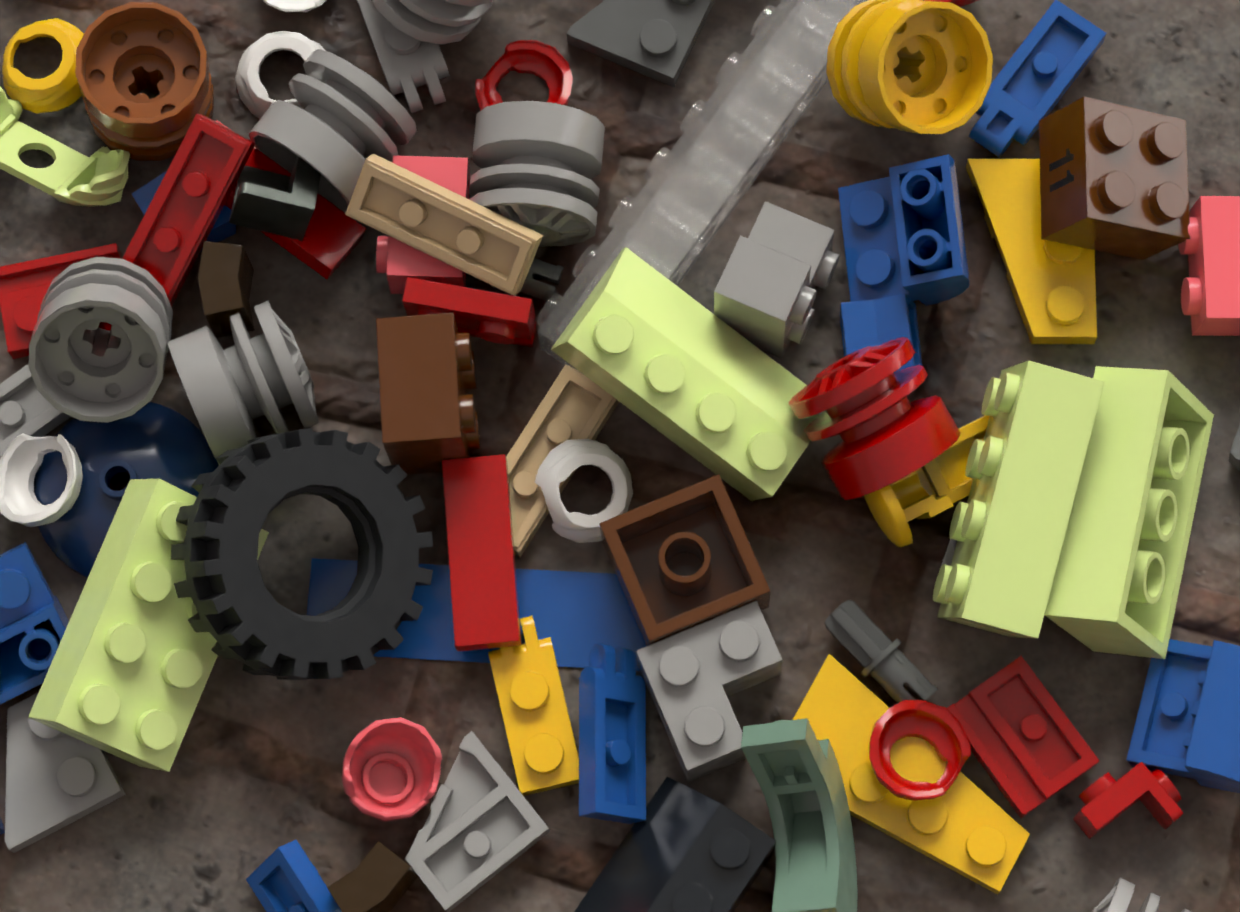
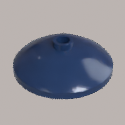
[34,402,219,578]

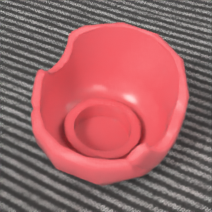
[342,717,442,822]

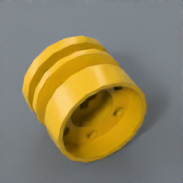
[826,0,993,134]

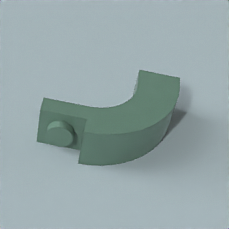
[741,718,858,912]

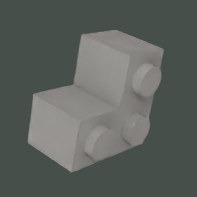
[714,201,840,358]
[636,601,783,782]

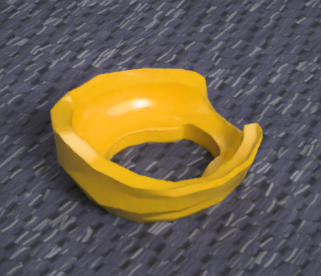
[2,18,84,114]

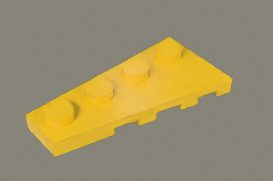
[793,654,1030,895]

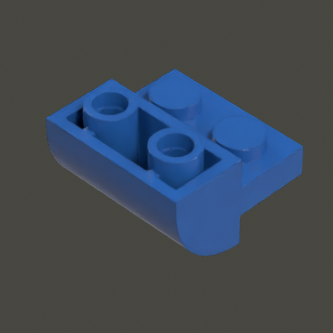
[838,154,970,306]
[0,542,69,704]
[1126,639,1240,793]

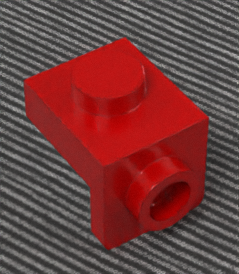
[1073,761,1184,840]

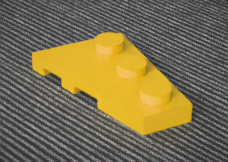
[966,159,1097,344]

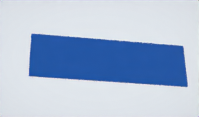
[307,558,646,671]

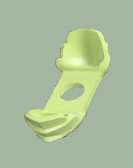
[0,87,130,207]

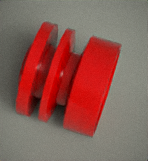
[789,337,961,500]

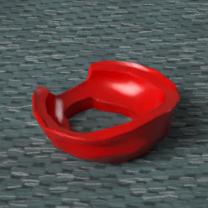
[475,40,573,111]
[868,700,971,801]

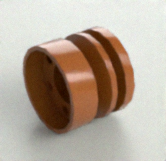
[75,2,214,161]

